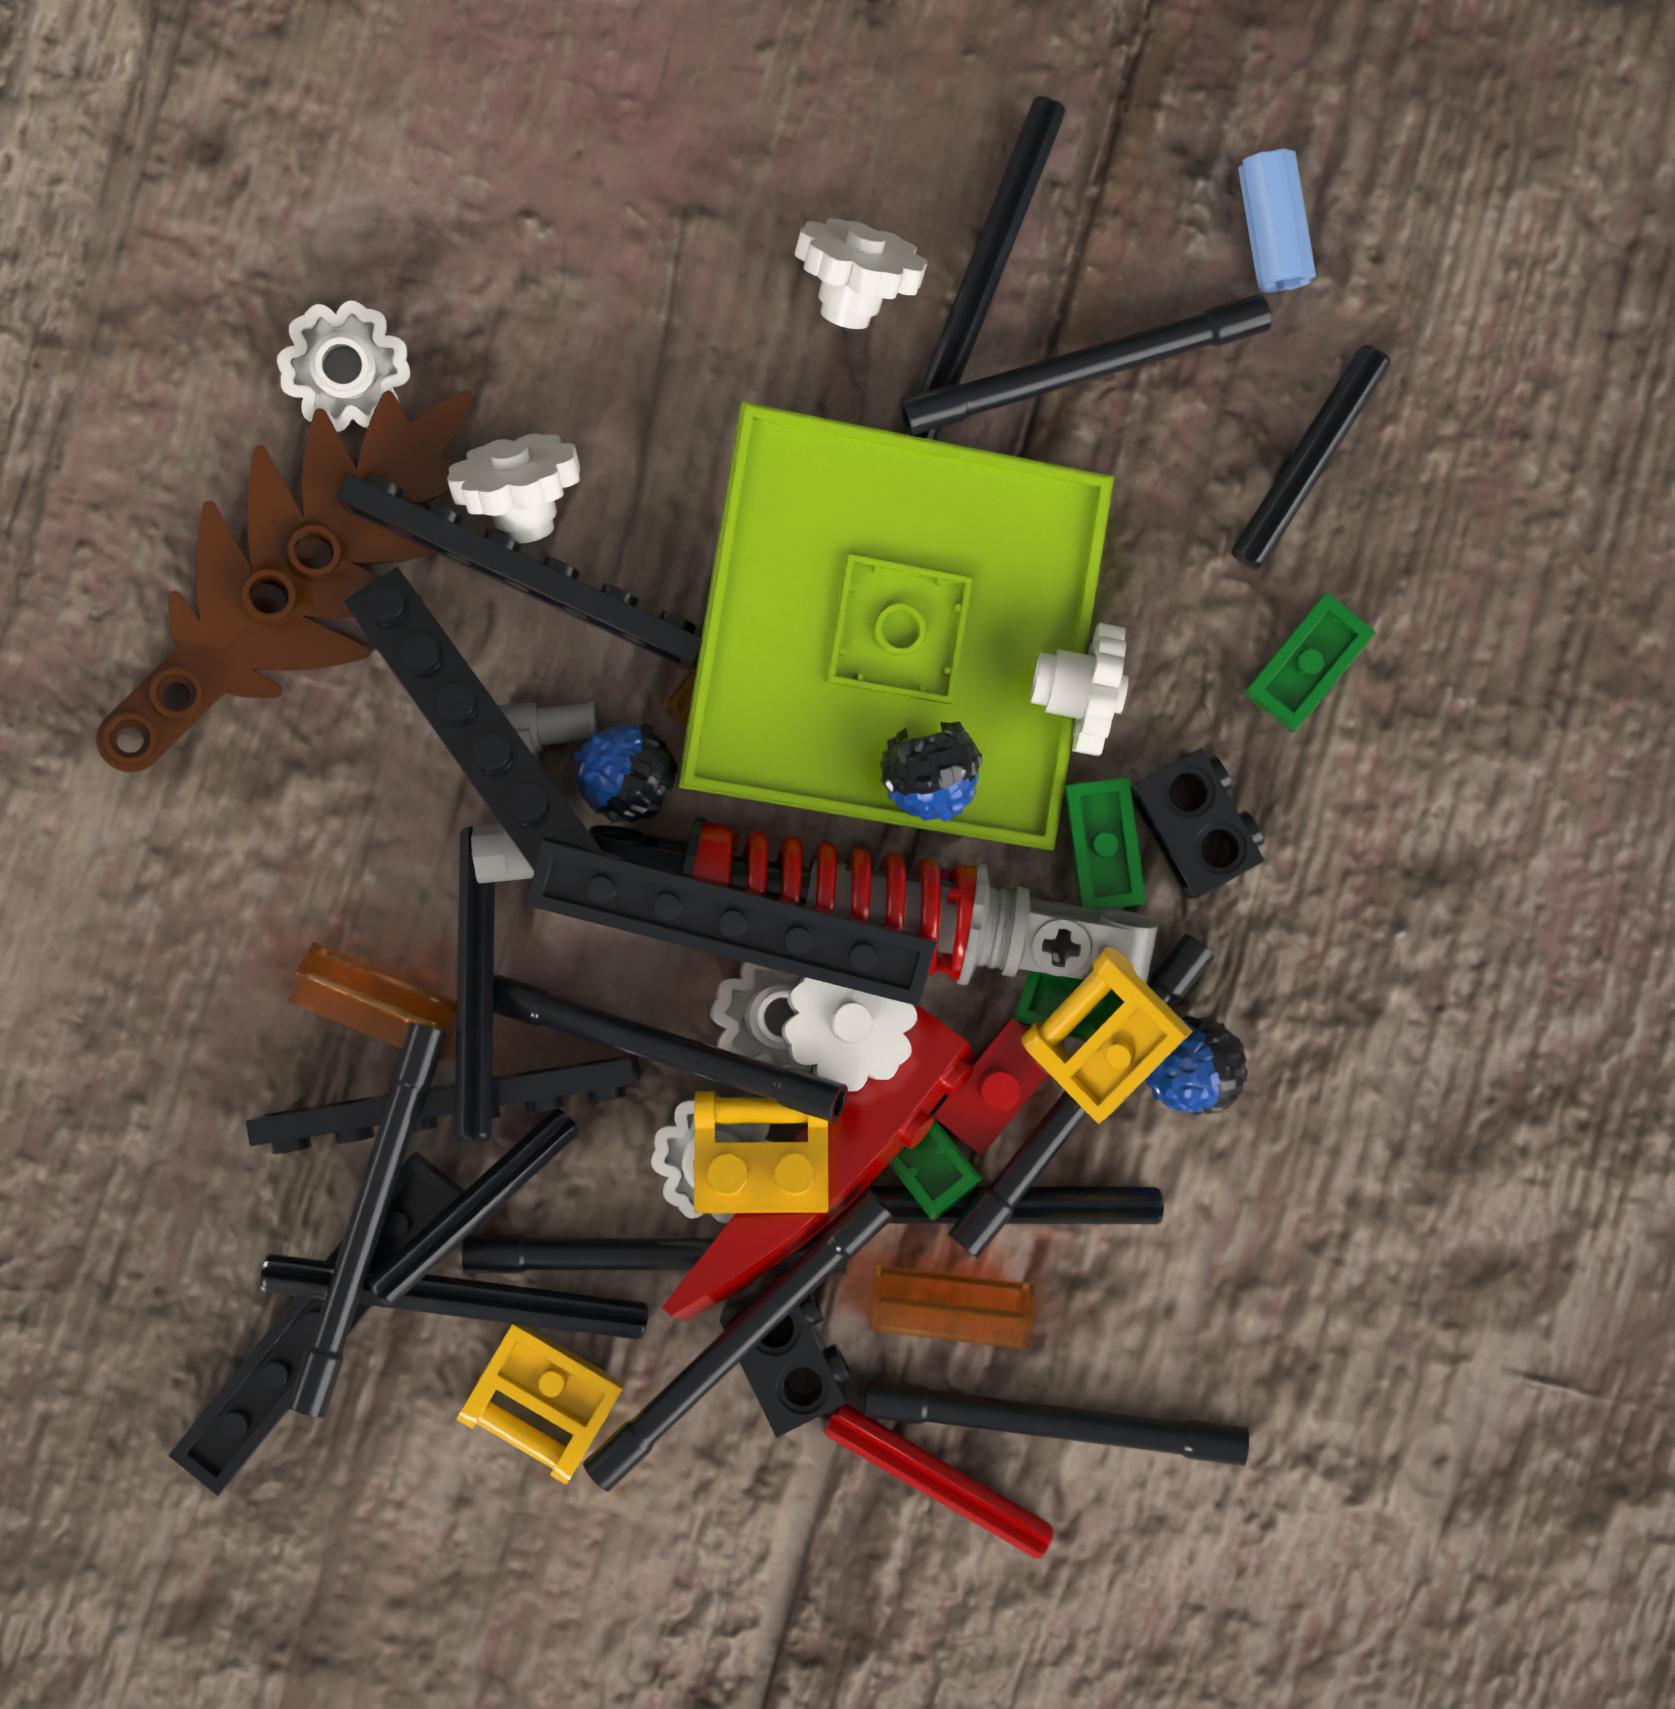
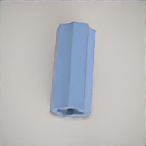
[1238,148,1316,293]

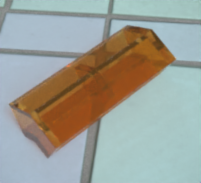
[287,942,457,1060]
[868,1265,1035,1349]

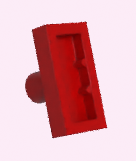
[932,1016,1049,1156]

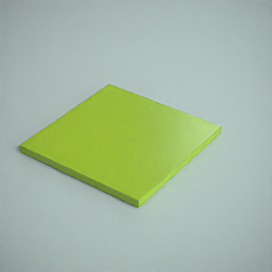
[677,402,1114,851]

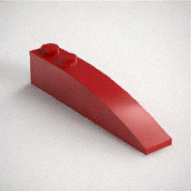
[661,1005,975,1322]

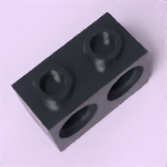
[1131,748,1265,899]
[719,1283,852,1438]

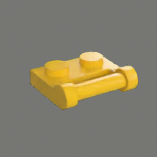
[1021,947,1193,1125]
[694,1091,828,1213]
[456,1324,625,1485]

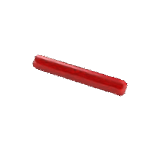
[824,1404,1054,1558]

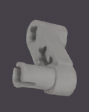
[471,701,599,883]

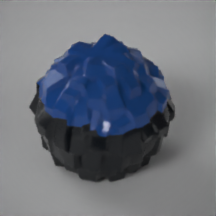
[880,721,983,821]
[573,724,678,823]
[1145,1015,1248,1116]

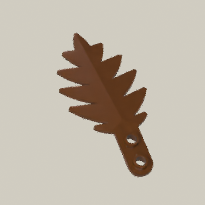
[96,391,473,773]

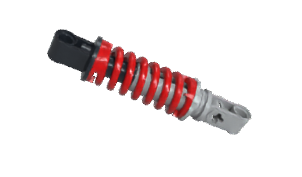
[588,816,1159,985]

